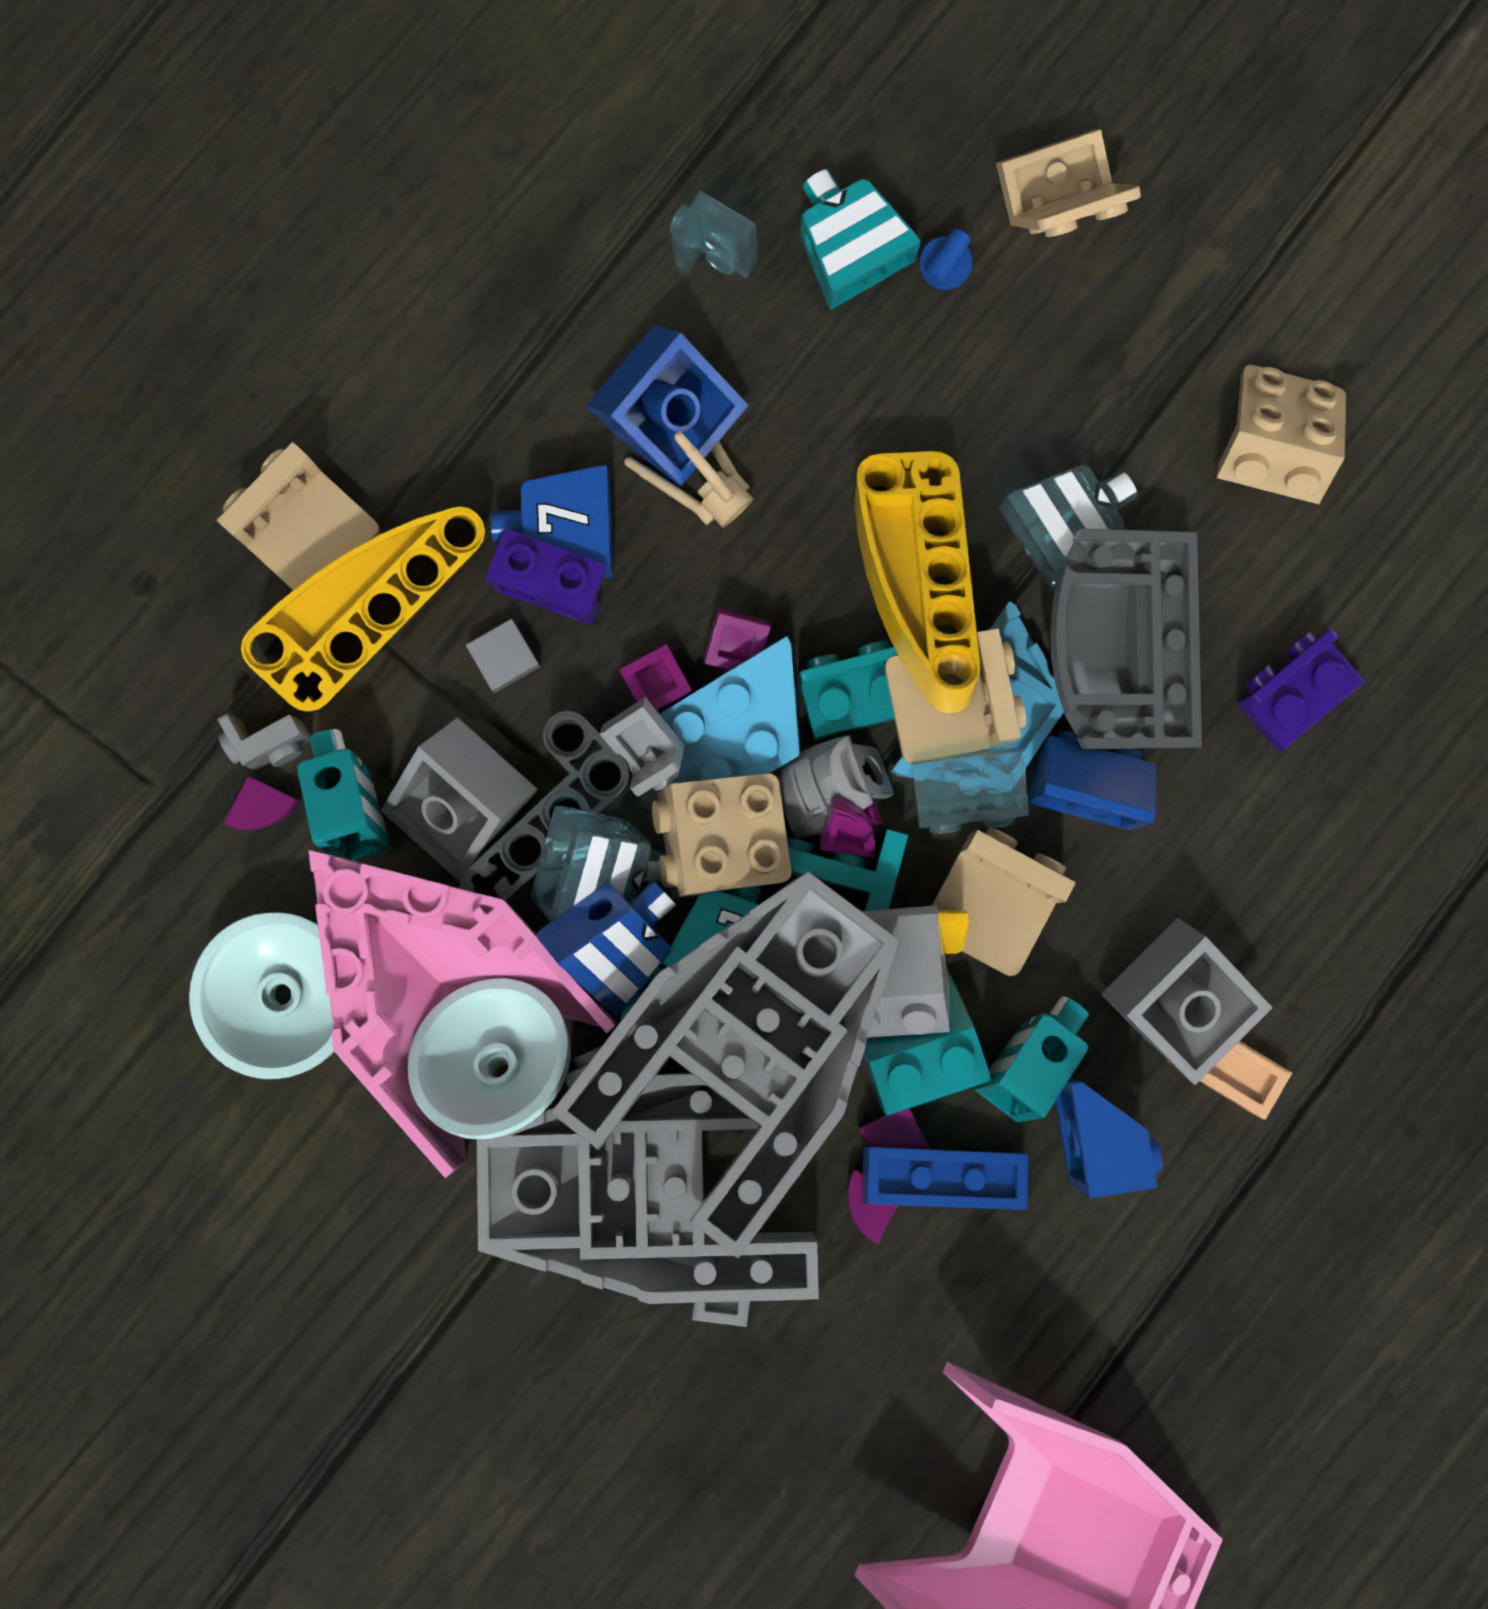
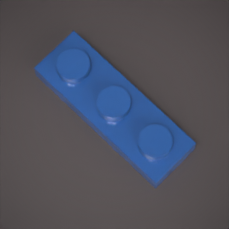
[862,1147,1028,1210]

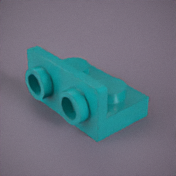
[798,640,898,741]

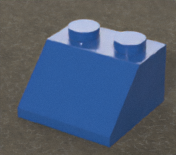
[586,325,749,486]
[1026,731,1157,831]
[1055,1078,1162,1198]

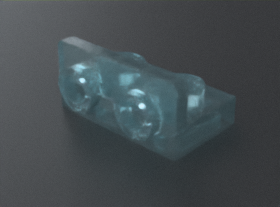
[669,191,758,278]
[912,747,1029,834]

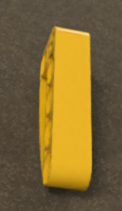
[854,451,980,714]
[241,507,485,712]

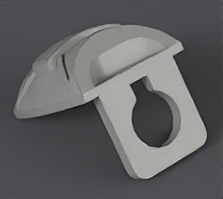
[772,736,894,840]

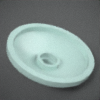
[189,913,334,1079]
[408,978,571,1139]

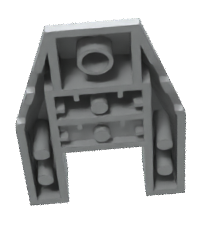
[551,872,900,1259]
[477,1072,819,1304]

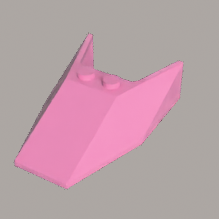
[854,1362,1223,1609]

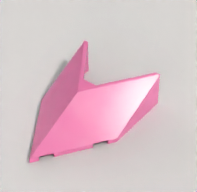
[308,850,620,1178]

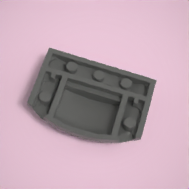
[1050,529,1202,749]

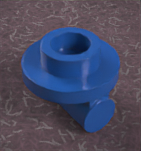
[919,228,972,290]

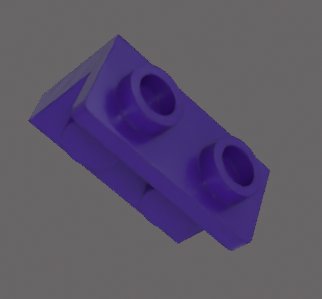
[486,529,606,626]
[1237,628,1365,752]

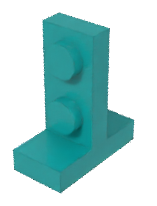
[787,829,908,911]

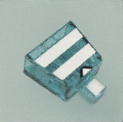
[999,464,1138,593]
[530,806,664,922]

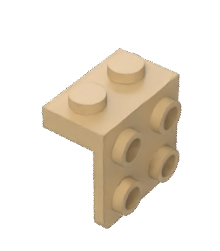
[996,129,1141,237]
[1217,365,1346,504]
[217,442,380,591]
[884,628,1026,764]
[652,773,791,900]
[931,827,1076,976]

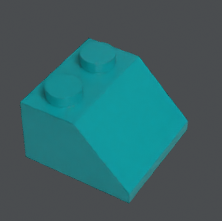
[863,973,992,1115]

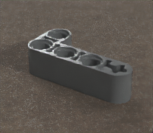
[459,711,632,905]

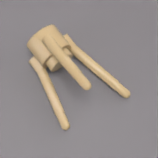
[624,432,754,528]

